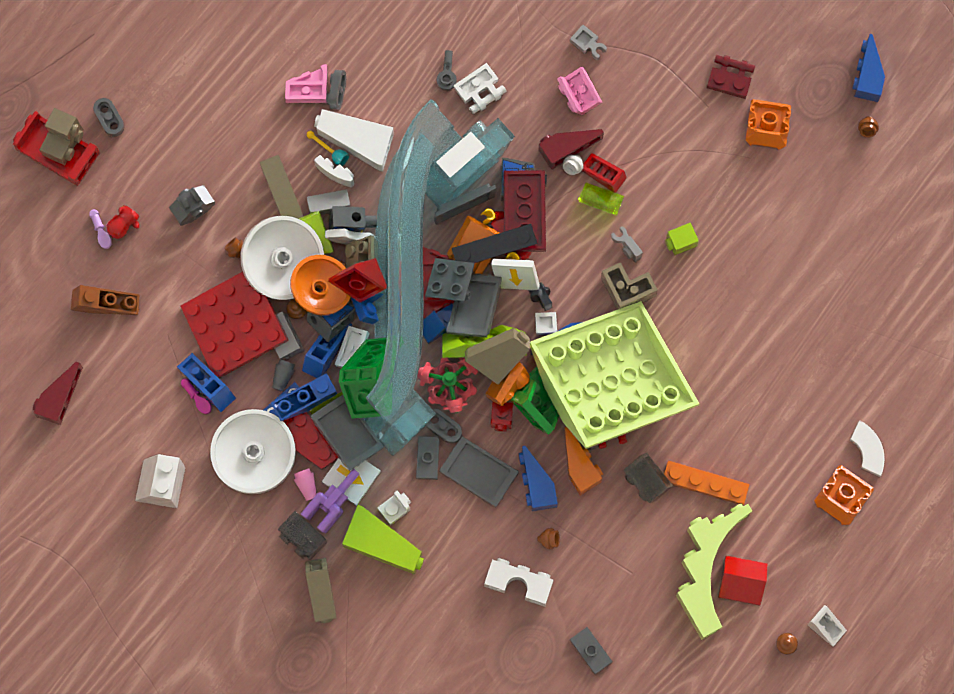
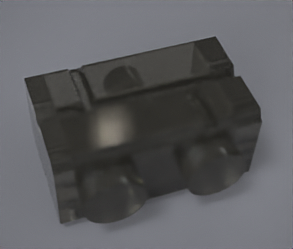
[623,453,673,503]
[278,511,327,560]

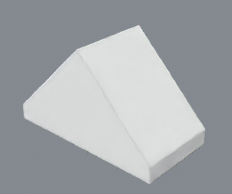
[808,605,847,646]

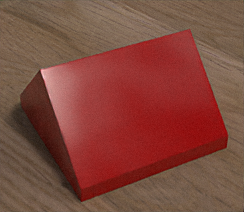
[328,258,387,302]
[718,556,768,606]

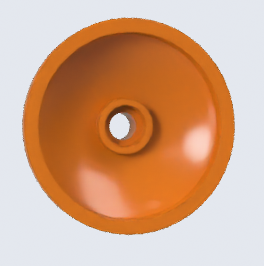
[290,255,351,315]

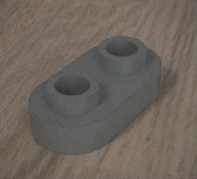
[326,70,347,110]
[93,98,124,137]
[424,409,462,444]

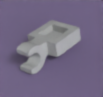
[611,226,643,262]

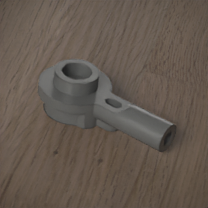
[436,50,457,90]

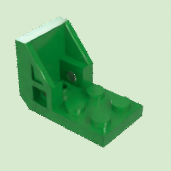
[339,336,404,419]
[510,366,559,435]

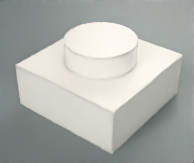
[535,312,557,335]

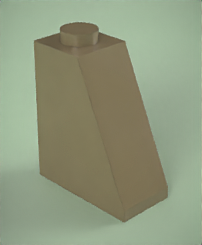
[465,328,530,384]
[305,558,336,623]

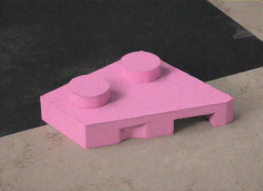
[285,65,327,103]

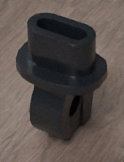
[528,282,553,311]

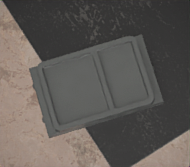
[434,183,497,225]
[446,274,502,338]
[310,395,384,471]
[439,436,519,507]

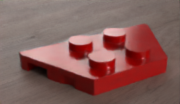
[413,242,455,322]

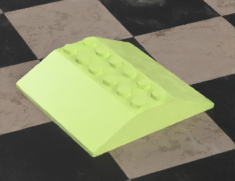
[530,301,699,449]

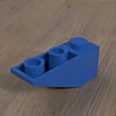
[852,34,885,102]
[271,373,338,421]
[519,446,558,511]

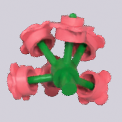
[417,357,478,413]

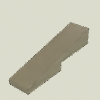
[260,155,304,219]

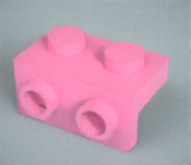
[557,67,602,115]

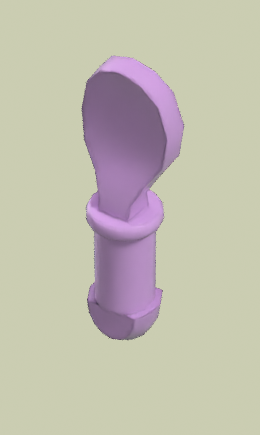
[89,209,112,249]

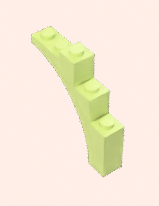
[676,504,752,640]

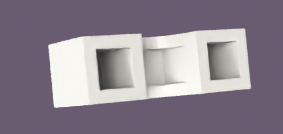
[484,558,553,607]

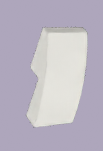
[314,155,354,187]

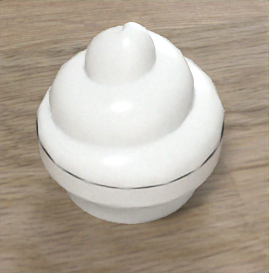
[563,155,583,175]

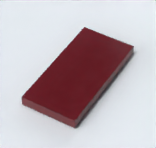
[503,170,546,252]

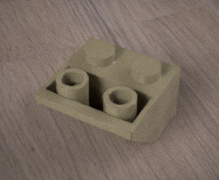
[345,235,378,269]

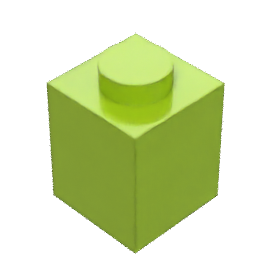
[665,222,699,256]

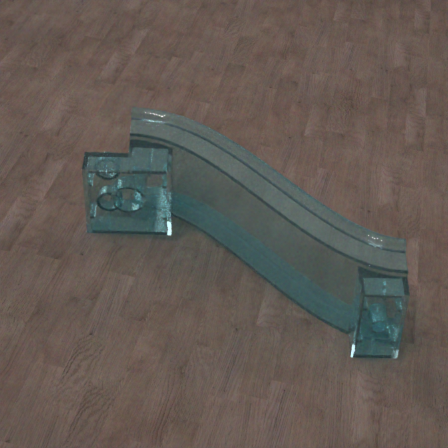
[363,99,515,456]

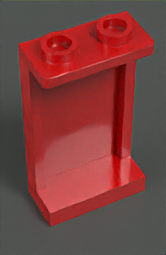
[13,111,100,186]

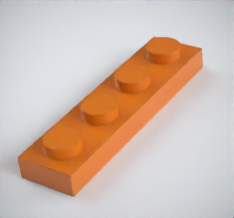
[662,460,750,505]

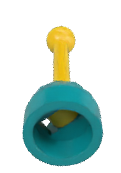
[307,131,350,166]

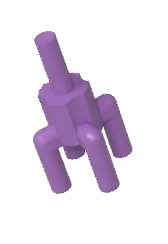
[301,469,359,534]

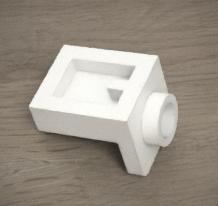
[377,491,411,526]

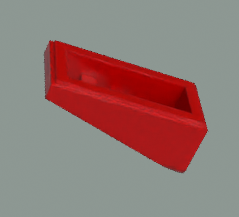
[582,153,627,193]

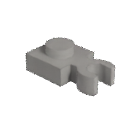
[570,25,607,60]

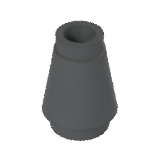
[272,359,296,391]

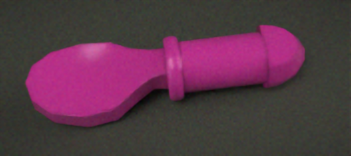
[181,378,212,414]

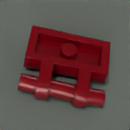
[707,55,755,99]

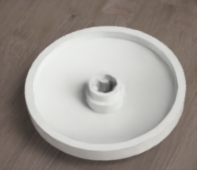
[241,216,324,300]
[210,409,296,494]

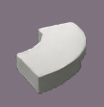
[325,228,377,245]
[850,421,885,477]

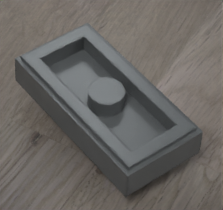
[416,436,440,480]
[570,627,613,675]

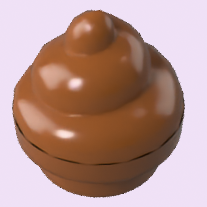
[858,116,879,138]
[224,237,243,258]
[286,299,307,319]
[537,528,560,549]
[776,633,798,655]

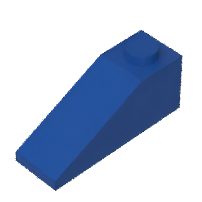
[302,323,352,378]
[177,353,236,412]

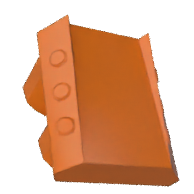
[746,99,791,150]
[447,216,499,274]
[485,362,530,406]
[814,465,874,525]

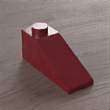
[538,129,604,170]
[33,362,83,425]

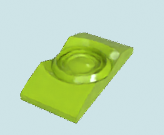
[442,325,527,358]

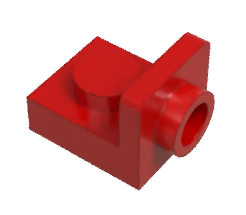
[490,401,513,432]

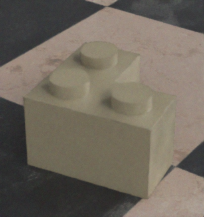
[40,108,84,165]
[601,262,658,310]

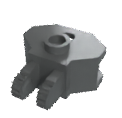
[169,185,215,226]

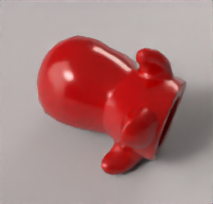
[106,205,139,239]

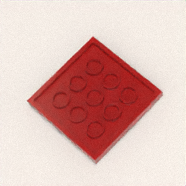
[180,271,289,378]

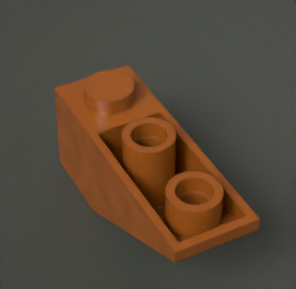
[71,285,140,315]

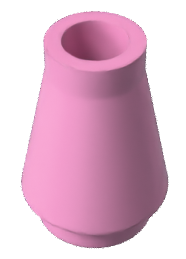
[294,468,317,501]

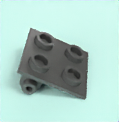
[425,258,475,302]

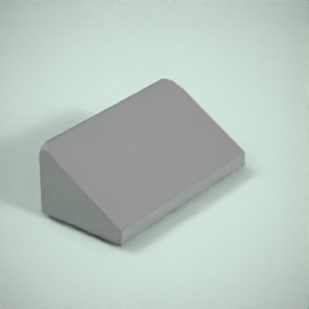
[307,189,350,215]

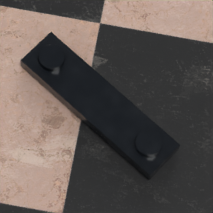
[452,224,538,263]

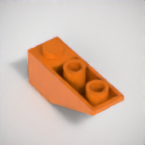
[564,427,603,496]

